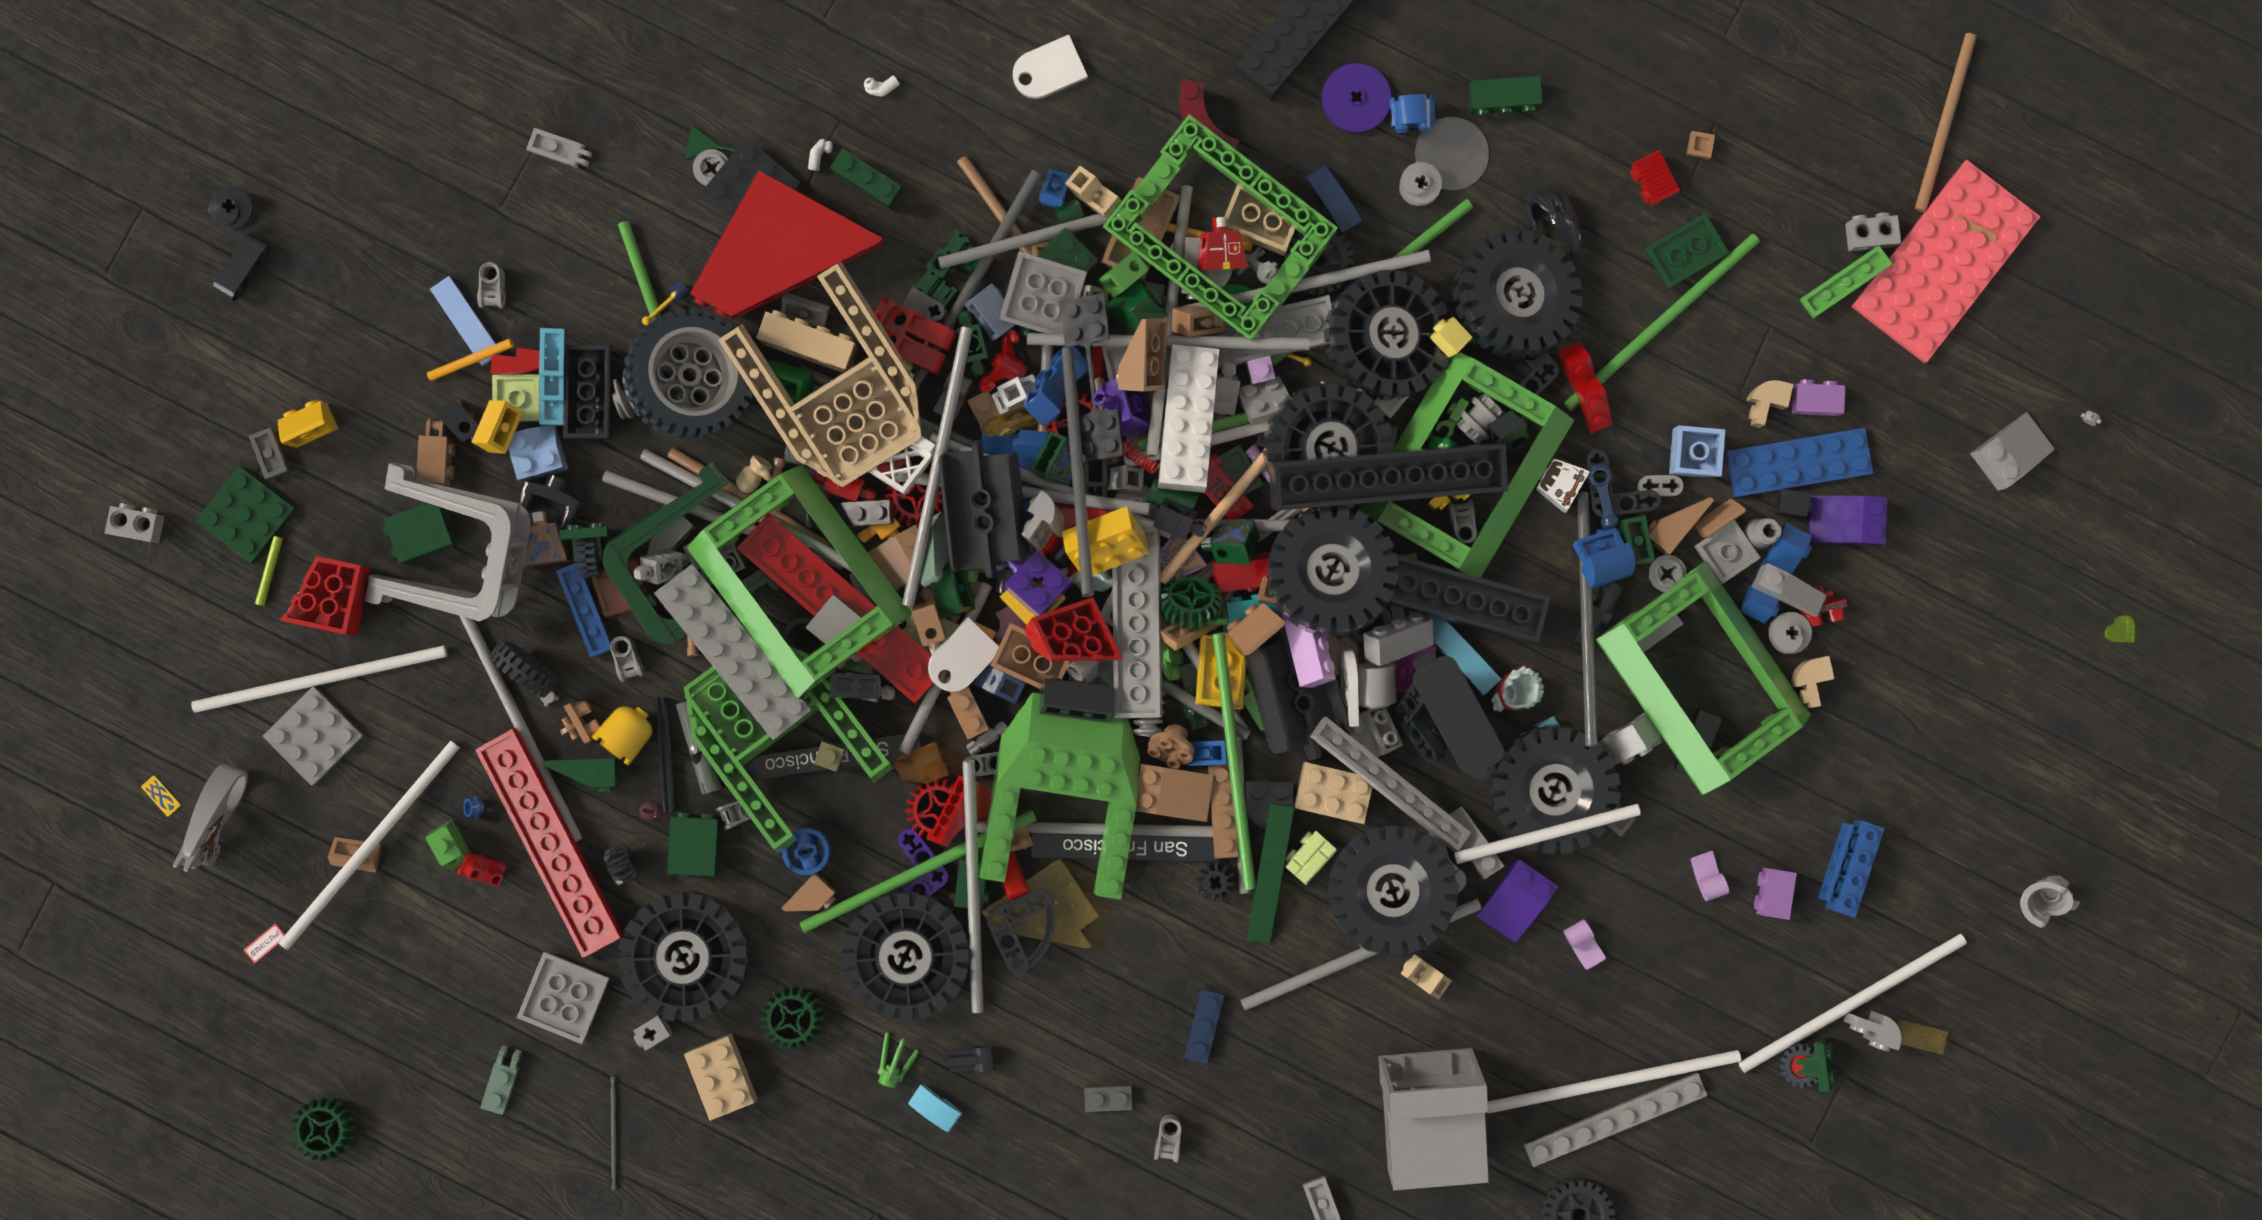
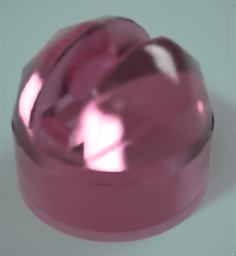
[639,802,659,820]

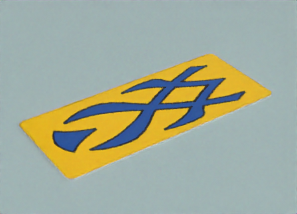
[141,775,180,817]

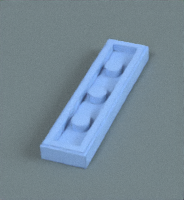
[430,276,502,366]

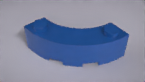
[1024,346,1089,427]
[1012,429,1048,522]
[1740,523,1812,624]

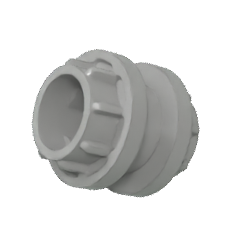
[1457,394,1506,444]

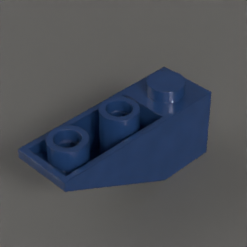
[971,665,1026,704]

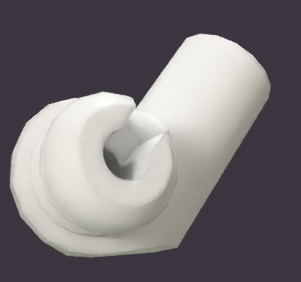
[864,76,900,97]
[808,139,833,171]

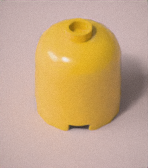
[592,706,652,766]

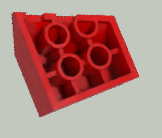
[280,556,372,636]
[1024,597,1123,661]

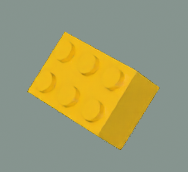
[1062,506,1149,576]

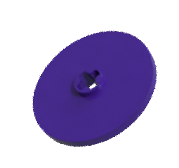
[1322,63,1391,133]

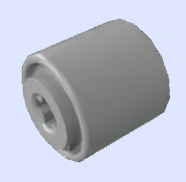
[1356,662,1397,709]

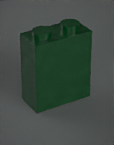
[383,503,457,564]
[667,812,721,876]

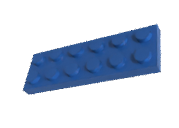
[1726,428,1873,497]

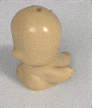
[736,455,773,494]

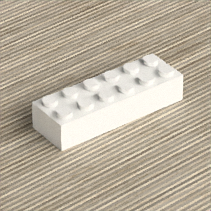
[1158,344,1219,493]

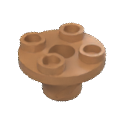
[1147,724,1195,769]

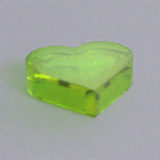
[2105,615,2135,643]

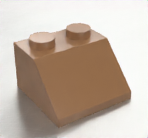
[1225,603,1286,656]

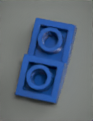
[982,430,1019,455]

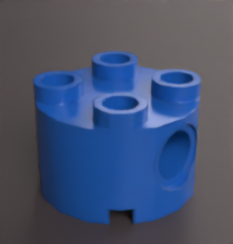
[1389,94,1437,133]
[782,827,832,875]

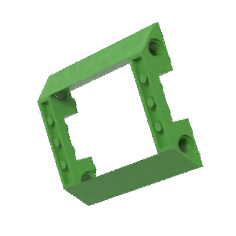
[1103,115,1338,341]
[1357,352,1574,578]
[687,465,912,699]
[1596,561,1811,795]

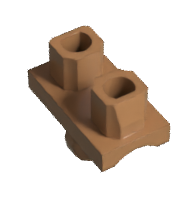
[560,700,601,743]

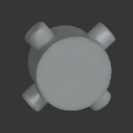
[2081,411,2102,426]
[538,690,559,707]

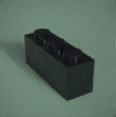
[1039,677,1115,723]

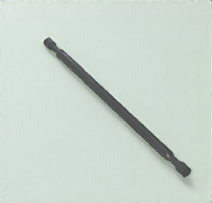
[611,1076,617,1190]

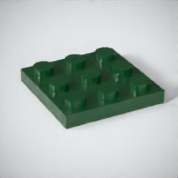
[196,466,296,564]

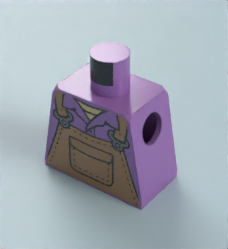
[1160,535,1207,582]

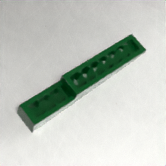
[1247,802,1294,943]

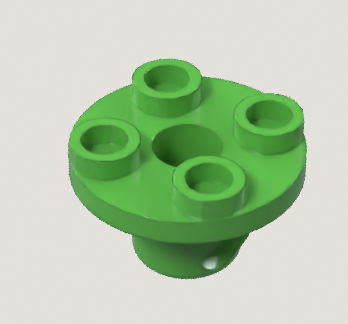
[1160,640,1183,681]

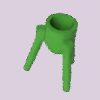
[878,1032,919,1088]

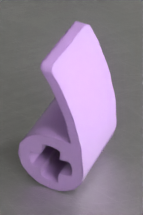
[1690,851,1729,901]
[1563,919,1606,970]

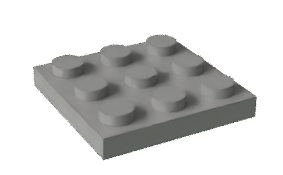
[999,251,1087,334]
[263,687,364,786]
[517,951,611,1044]

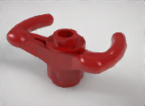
[979,330,1027,393]

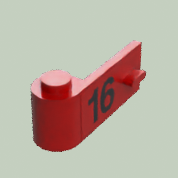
[1205,453,1253,519]

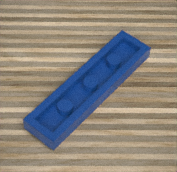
[556,563,611,658]

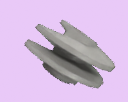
[1399,162,1442,206]
[613,377,642,419]
[1769,612,1812,654]

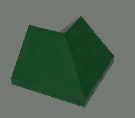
[1106,278,1168,335]

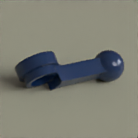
[1588,463,1620,530]

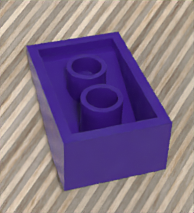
[1808,495,1887,546]
[1476,858,1558,943]

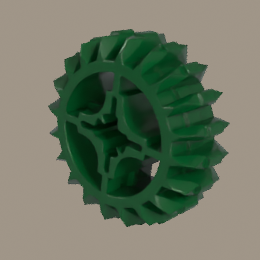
[1160,574,1223,631]
[760,986,824,1050]
[290,1097,356,1162]

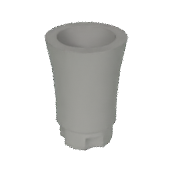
[1743,518,1781,550]

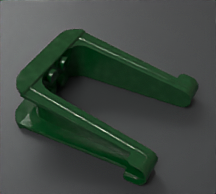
[603,461,781,644]

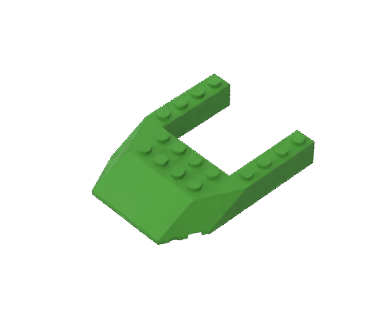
[684,637,893,854]
[979,693,1140,900]

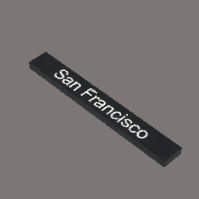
[743,734,922,780]
[1031,834,1219,862]

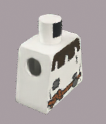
[1536,459,1589,513]

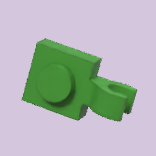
[1435,398,1469,437]

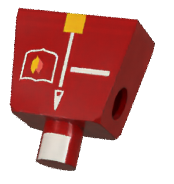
[1197,217,1247,271]

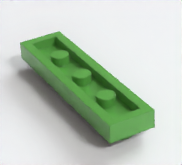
[1800,245,1892,319]

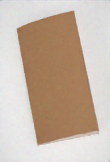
[1100,177,1181,281]

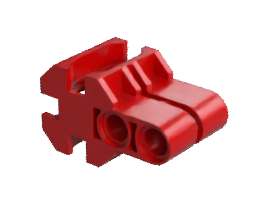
[875,298,957,375]

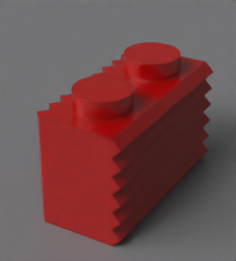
[1630,150,1680,207]

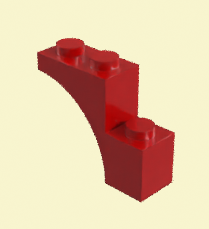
[1558,342,1613,433]

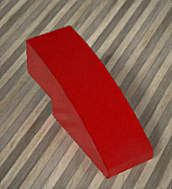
[490,348,565,375]

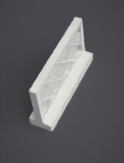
[868,437,936,495]

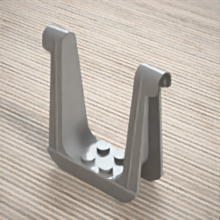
[365,463,530,621]

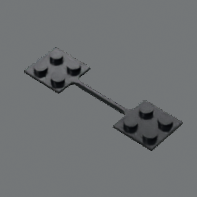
[1060,293,1124,462]

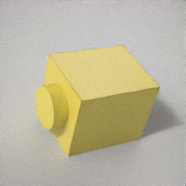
[1430,317,1472,358]

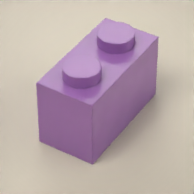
[1792,380,1845,416]
[1754,868,1797,920]

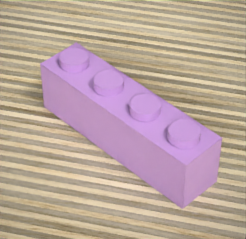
[1282,612,1335,688]

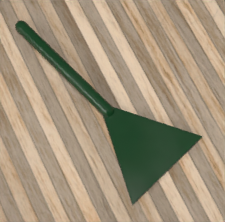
[685,125,736,159]

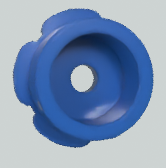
[464,796,484,819]

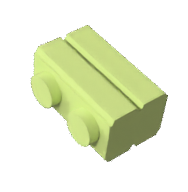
[1284,831,1337,885]

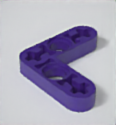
[892,828,949,916]

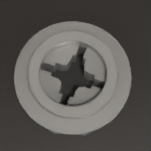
[693,149,728,186]
[1649,555,1686,592]

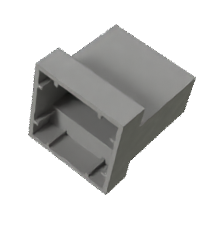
[1379,1048,1488,1191]

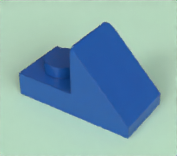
[1039,169,1071,208]
[1188,741,1229,766]

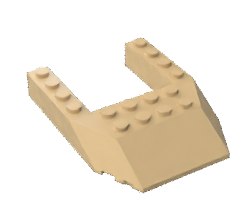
[718,262,922,487]

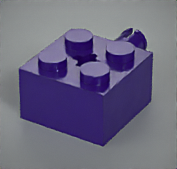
[1093,378,1151,440]
[1002,550,1072,616]

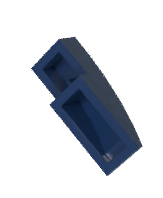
[1305,166,1362,235]

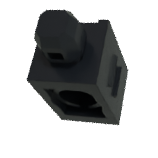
[1146,498,1207,540]

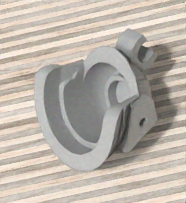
[2020,875,2080,928]

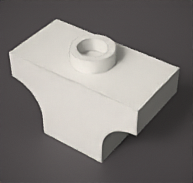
[992,374,1036,417]

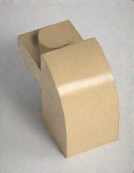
[1065,166,1121,219]
[1747,380,1793,428]
[1791,656,1834,708]
[1401,954,1452,1000]

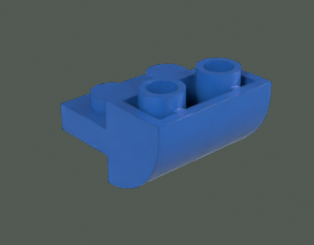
[1573,528,1635,589]

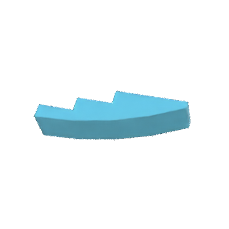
[539,328,564,426]
[1428,616,1501,695]

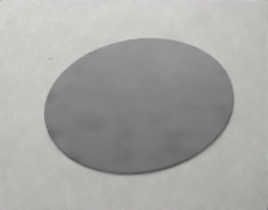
[1415,117,1489,190]

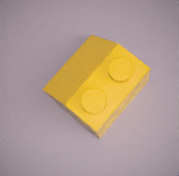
[278,400,339,448]

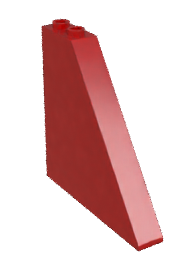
[690,171,884,320]

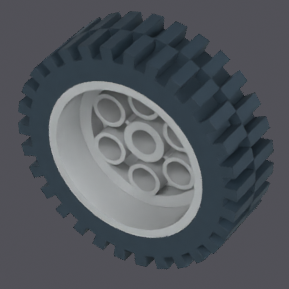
[623,308,753,440]

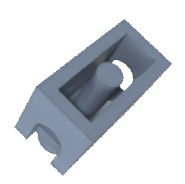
[964,283,1015,342]

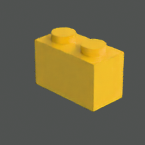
[472,400,524,454]

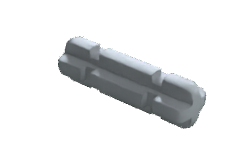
[966,722,1008,755]

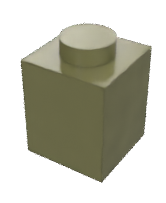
[814,741,847,772]

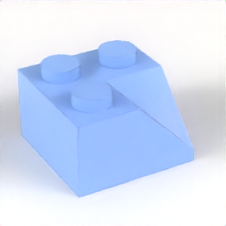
[508,425,568,482]
[1669,426,1725,477]

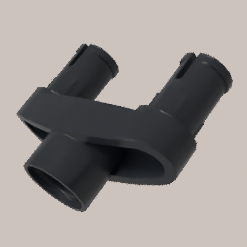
[518,474,584,529]

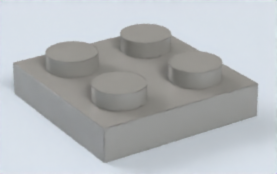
[1237,376,1290,426]
[1694,520,1760,584]

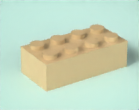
[756,310,859,373]

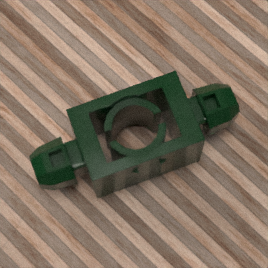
[956,311,988,376]

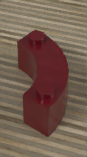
[1179,79,1239,150]

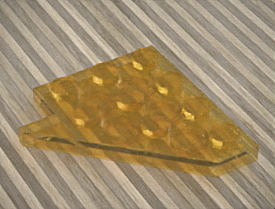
[982,858,1099,948]

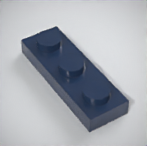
[1184,989,1224,1064]

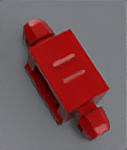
[812,471,877,502]

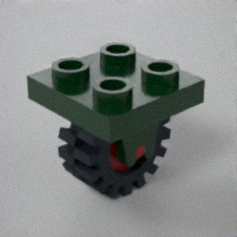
[559,523,616,578]
[1780,1037,1838,1092]

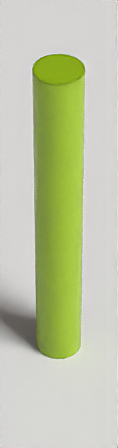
[255,536,283,606]

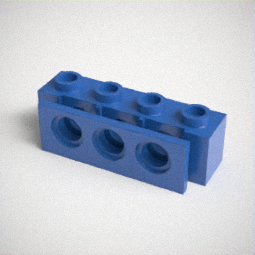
[1818,820,1884,918]

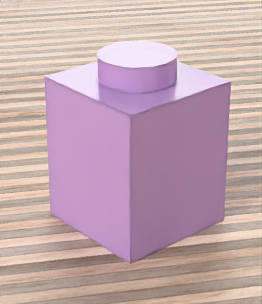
[1245,356,1275,384]

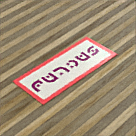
[244,924,285,963]

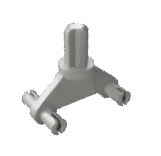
[1233,246,1278,285]

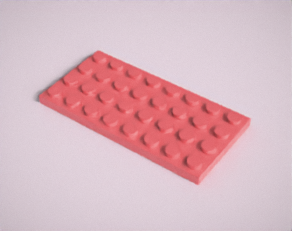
[1851,160,2040,363]

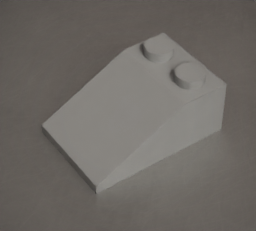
[1970,412,2054,491]

